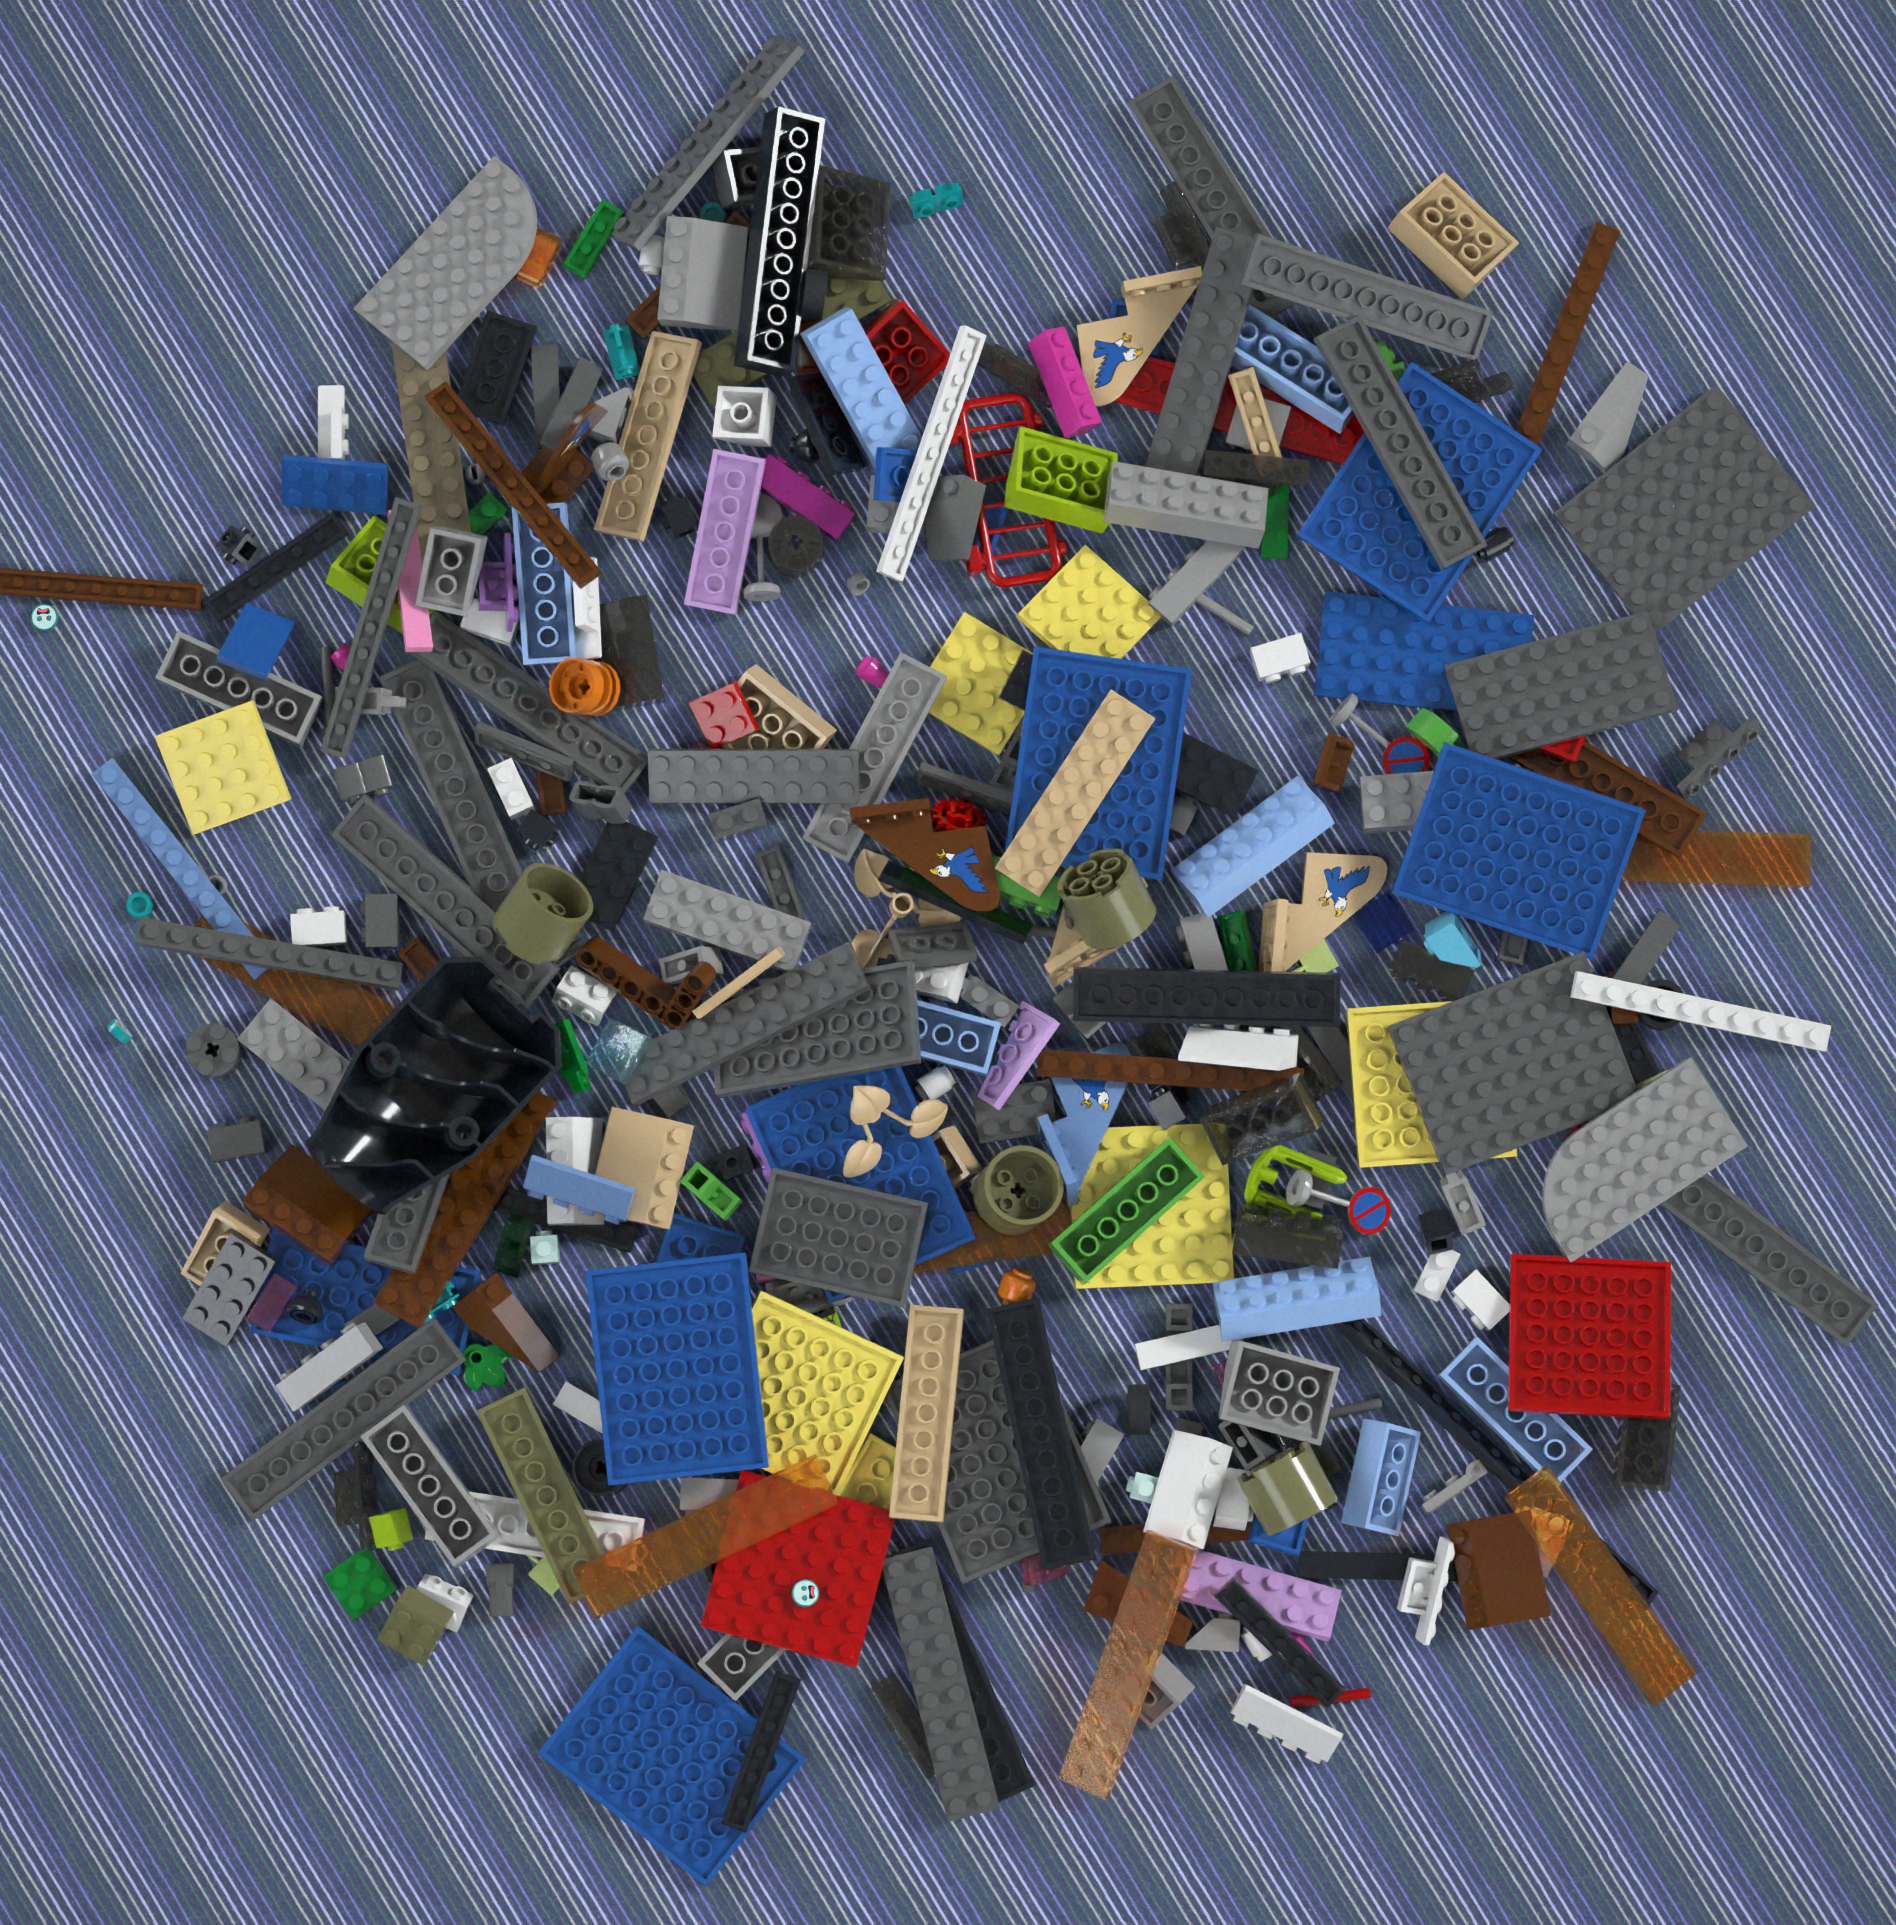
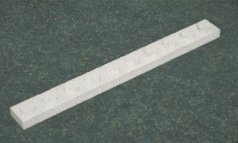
[876,325,987,581]
[1570,971,1831,1052]

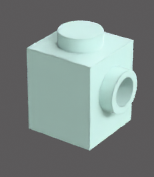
[530,1231,560,1265]
[1126,1472,1159,1504]

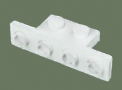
[318,385,349,460]
[573,557,602,660]
[1397,1536,1455,1646]

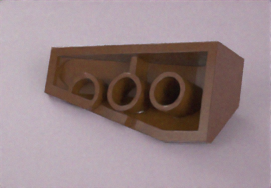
[452,1273,560,1373]

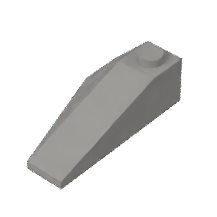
[1566,361,1649,472]

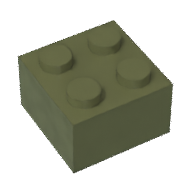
[377,1585,454,1666]

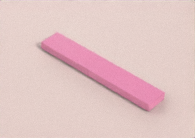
[388,510,433,652]

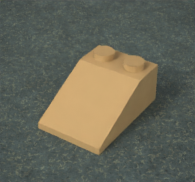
[932,1125,983,1188]
[180,1201,270,1286]

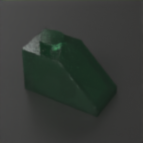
[493,1212,536,1278]

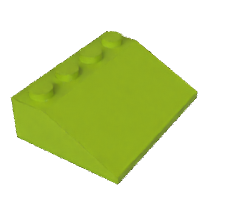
[1004,426,1118,534]
[325,515,435,634]

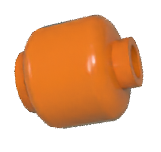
[997,1267,1036,1305]

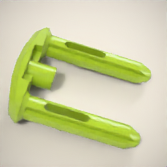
[1244,1139,1347,1228]

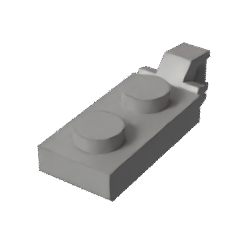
[335,687,406,715]
[960,974,1019,1029]
[1439,1166,1486,1236]
[1421,1459,1488,1515]

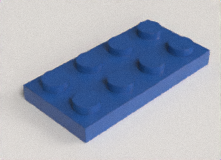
[281,454,388,515]

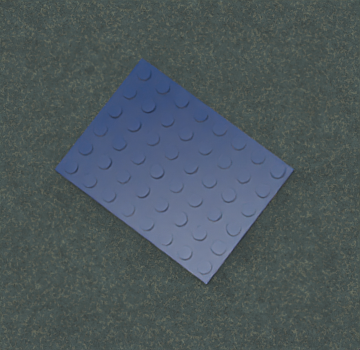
[1296,362,1542,624]
[1005,646,1192,880]
[1392,742,1646,960]
[744,1067,977,1304]
[585,1253,769,1486]
[538,1626,806,1887]

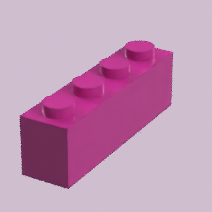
[1028,327,1102,438]

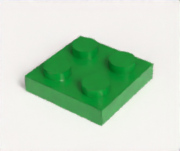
[323,1546,398,1621]

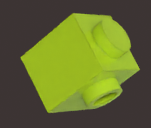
[369,1508,413,1551]

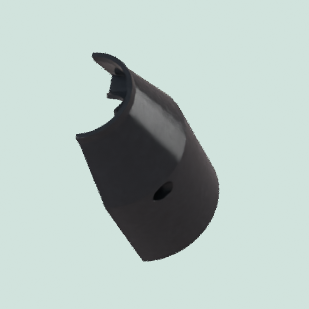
[306,957,561,1215]

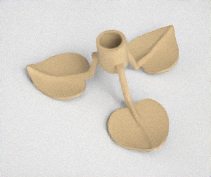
[852,849,962,969]
[843,1086,948,1178]

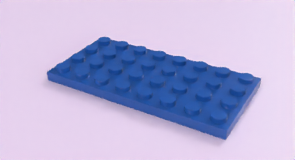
[1313,591,1534,712]
[250,1228,482,1376]

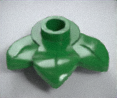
[463,1344,512,1391]

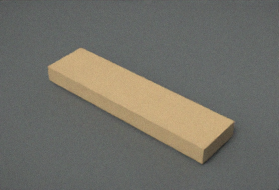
[1228,367,1285,476]
[692,946,786,1019]

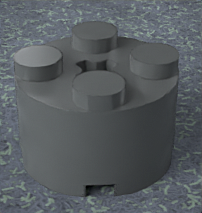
[186,1023,242,1079]

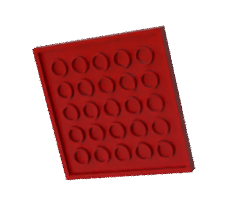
[1508,1254,1671,1420]
[700,1470,895,1668]

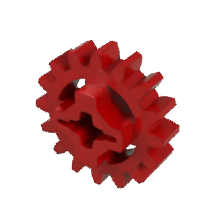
[930,797,987,832]

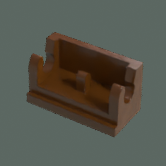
[1312,733,1355,795]

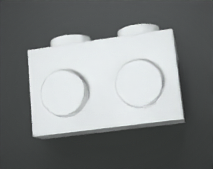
[552,966,617,1026]
[416,1574,474,1633]

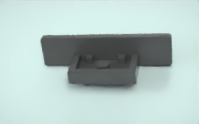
[1677,716,1761,801]

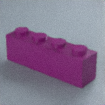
[760,454,855,543]

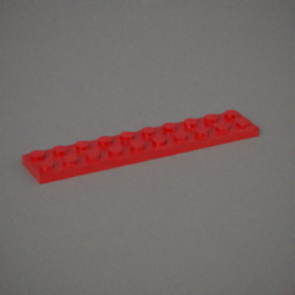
[1113,356,1364,465]

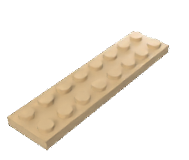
[594,331,702,542]
[995,690,1155,897]
[889,1305,964,1523]

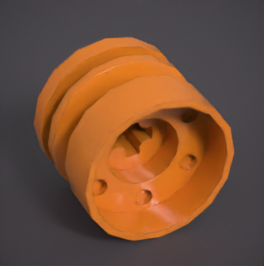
[549,658,620,716]

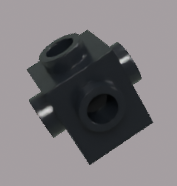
[216,525,264,568]

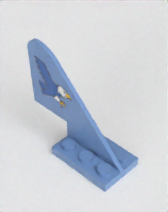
[1037,1042,1132,1207]

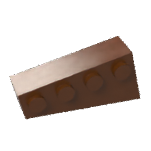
[1082,1560,1193,1647]

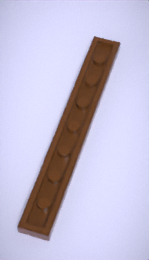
[0,568,204,611]

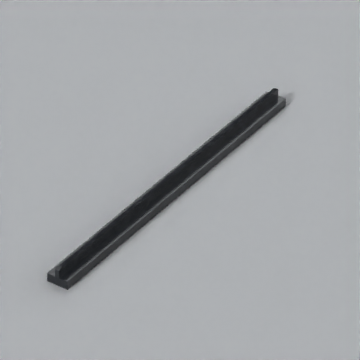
[1331,1319,1659,1611]

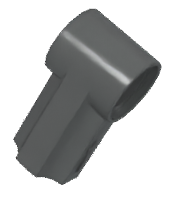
[486,1563,515,1617]

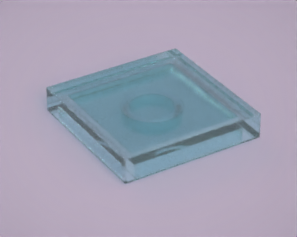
[586,1018,651,1085]

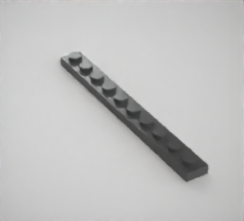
[320,497,422,759]
[135,917,403,991]

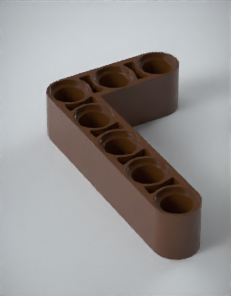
[576,936,716,1030]

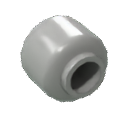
[591,442,629,481]

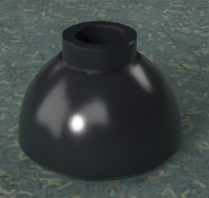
[789,429,820,464]
[286,1290,323,1325]

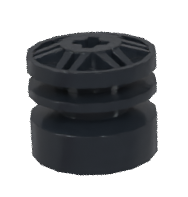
[572,1440,629,1496]

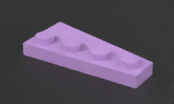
[977,1000,1060,1110]

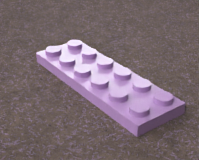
[684,449,766,615]
[1174,1549,1342,1642]

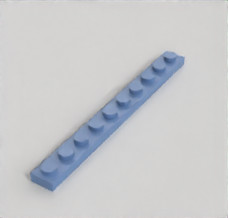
[92,758,269,980]

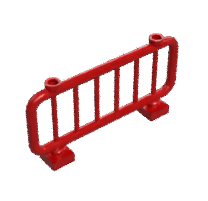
[948,393,1066,588]

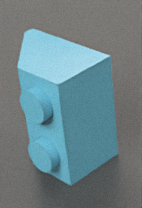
[1424,911,1481,968]

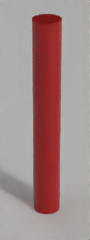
[1290,1688,1371,1708]

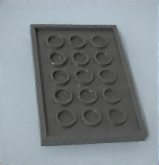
[749,1167,929,1308]

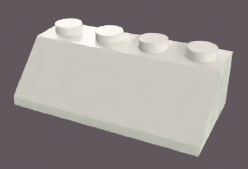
[1178,1024,1298,1071]
[546,1117,604,1226]
[1143,1430,1233,1549]
[1230,1684,1343,1764]

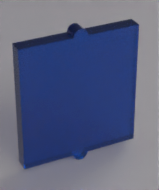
[1352,892,1413,954]

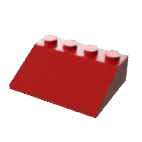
[863,299,950,405]

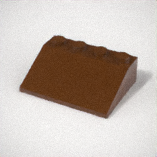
[242,1144,373,1268]
[1447,1509,1551,1630]

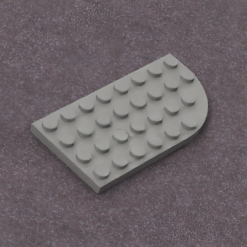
[353,156,537,370]
[1542,1057,1747,1262]

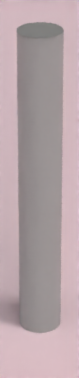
[1196,594,1254,636]

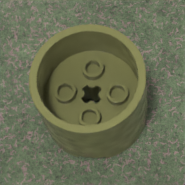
[1058,848,1156,949]
[493,863,593,965]
[973,1145,1064,1235]
[1236,1441,1338,1536]

